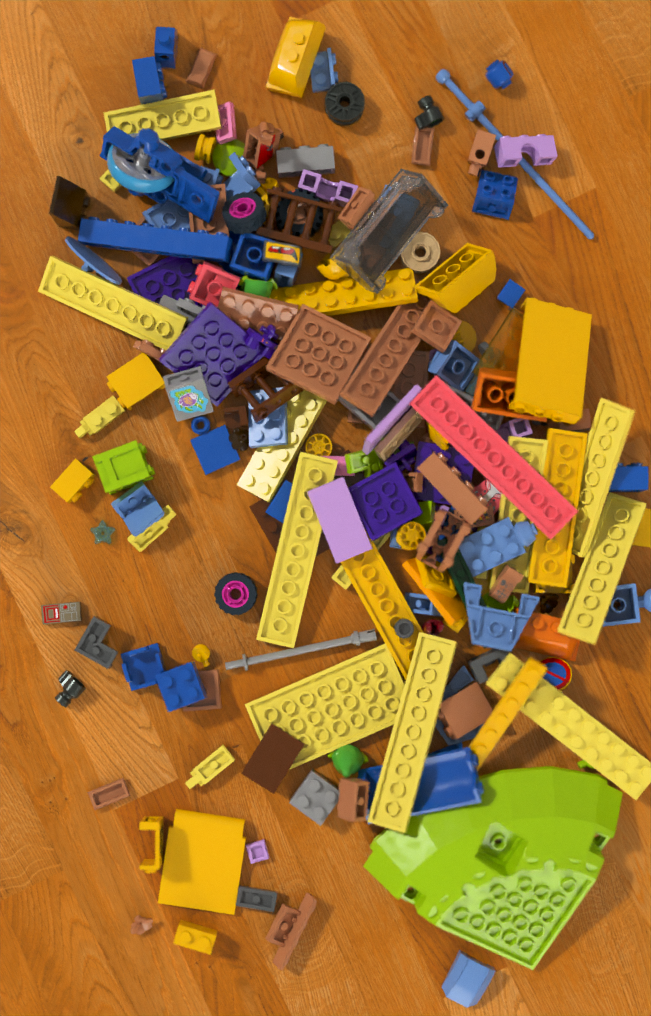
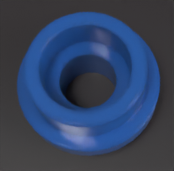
[191,416,210,435]

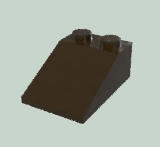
[49,176,91,231]

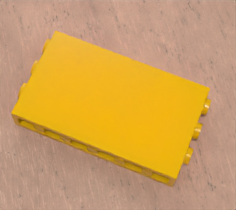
[508,297,592,424]

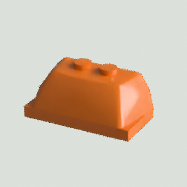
[471,367,547,422]
[513,608,580,661]

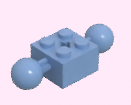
[566,583,651,627]

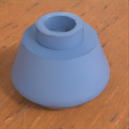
[514,521,538,547]

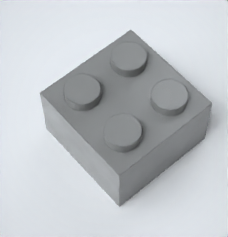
[289,769,340,826]

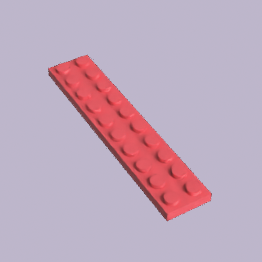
[409,375,578,540]

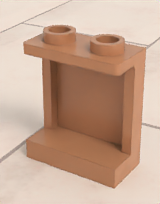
[338,187,396,248]
[437,682,493,740]

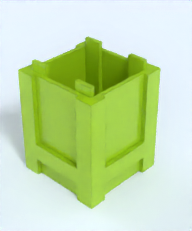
[92,440,155,495]

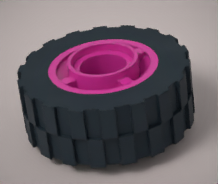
[222,192,267,234]
[214,572,258,615]

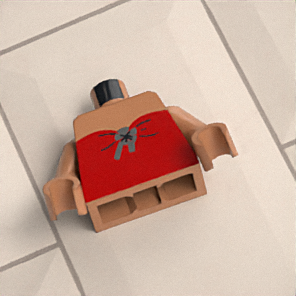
[243,122,284,184]

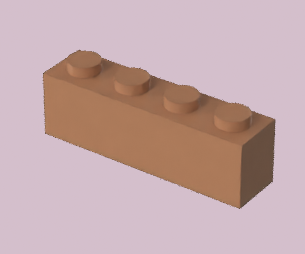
[417,451,489,525]

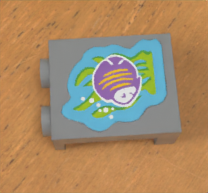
[163,366,214,422]

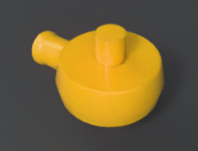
[260,177,278,194]
[192,644,210,667]

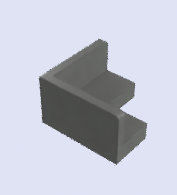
[75,616,118,669]

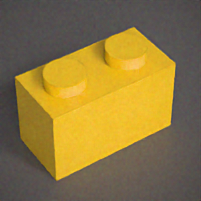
[50,458,95,503]
[173,920,218,955]

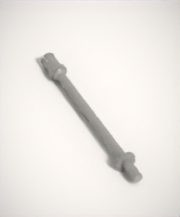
[225,628,377,671]

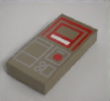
[41,602,82,624]

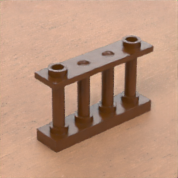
[256,186,343,255]
[228,357,305,423]

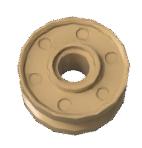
[400,232,440,274]

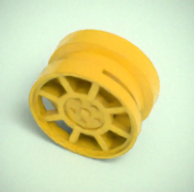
[194,134,216,164]
[305,434,332,456]
[396,522,426,551]

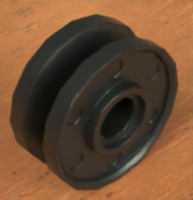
[325,82,365,126]

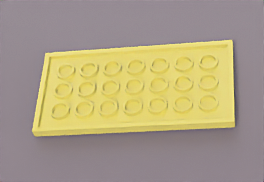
[245,644,405,770]

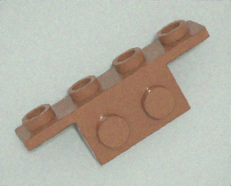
[265,892,317,970]

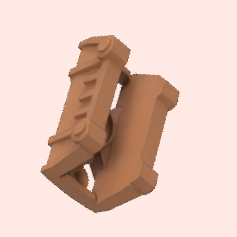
[416,508,471,573]

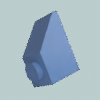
[405,592,443,617]

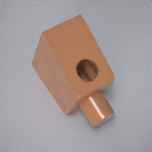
[468,129,496,177]
[547,408,591,432]

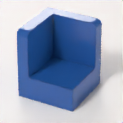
[497,279,525,311]

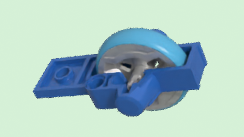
[100,126,220,223]

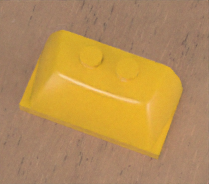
[266,17,326,98]
[414,243,496,313]

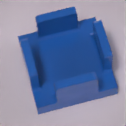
[121,643,166,691]

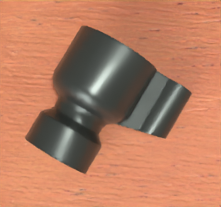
[414,95,444,130]
[55,670,86,708]

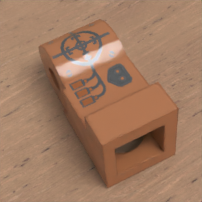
[489,564,524,604]

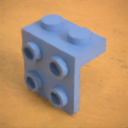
[223,152,261,201]
[111,481,165,536]

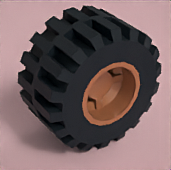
[276,189,323,238]

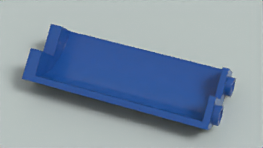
[358,747,484,825]

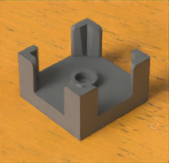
[467,649,509,684]

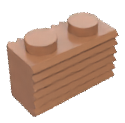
[337,777,369,822]

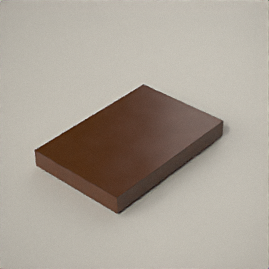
[241,723,305,794]

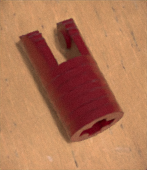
[422,619,444,636]

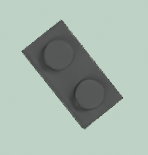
[236,885,277,912]

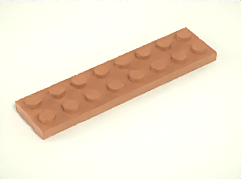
[339,278,430,417]

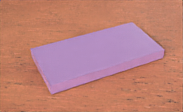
[362,385,422,455]
[307,477,372,564]

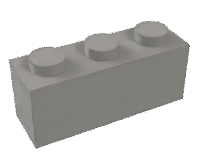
[276,144,335,178]

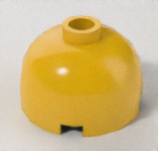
[316,243,354,280]

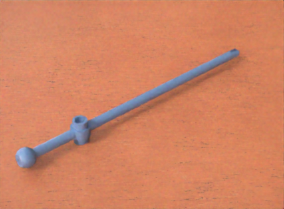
[436,69,594,239]

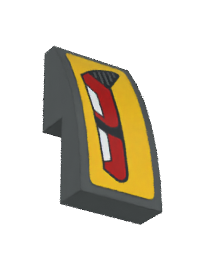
[262,240,301,267]

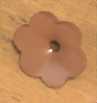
[130,915,153,935]

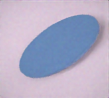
[65,236,122,285]

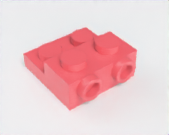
[187,260,240,307]

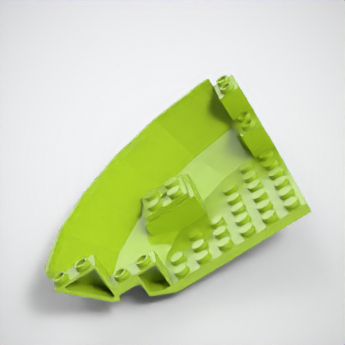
[363,766,623,970]

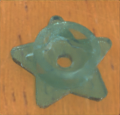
[90,520,115,544]

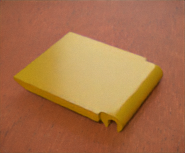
[158,809,246,915]

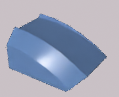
[428,340,482,392]
[442,950,496,1008]

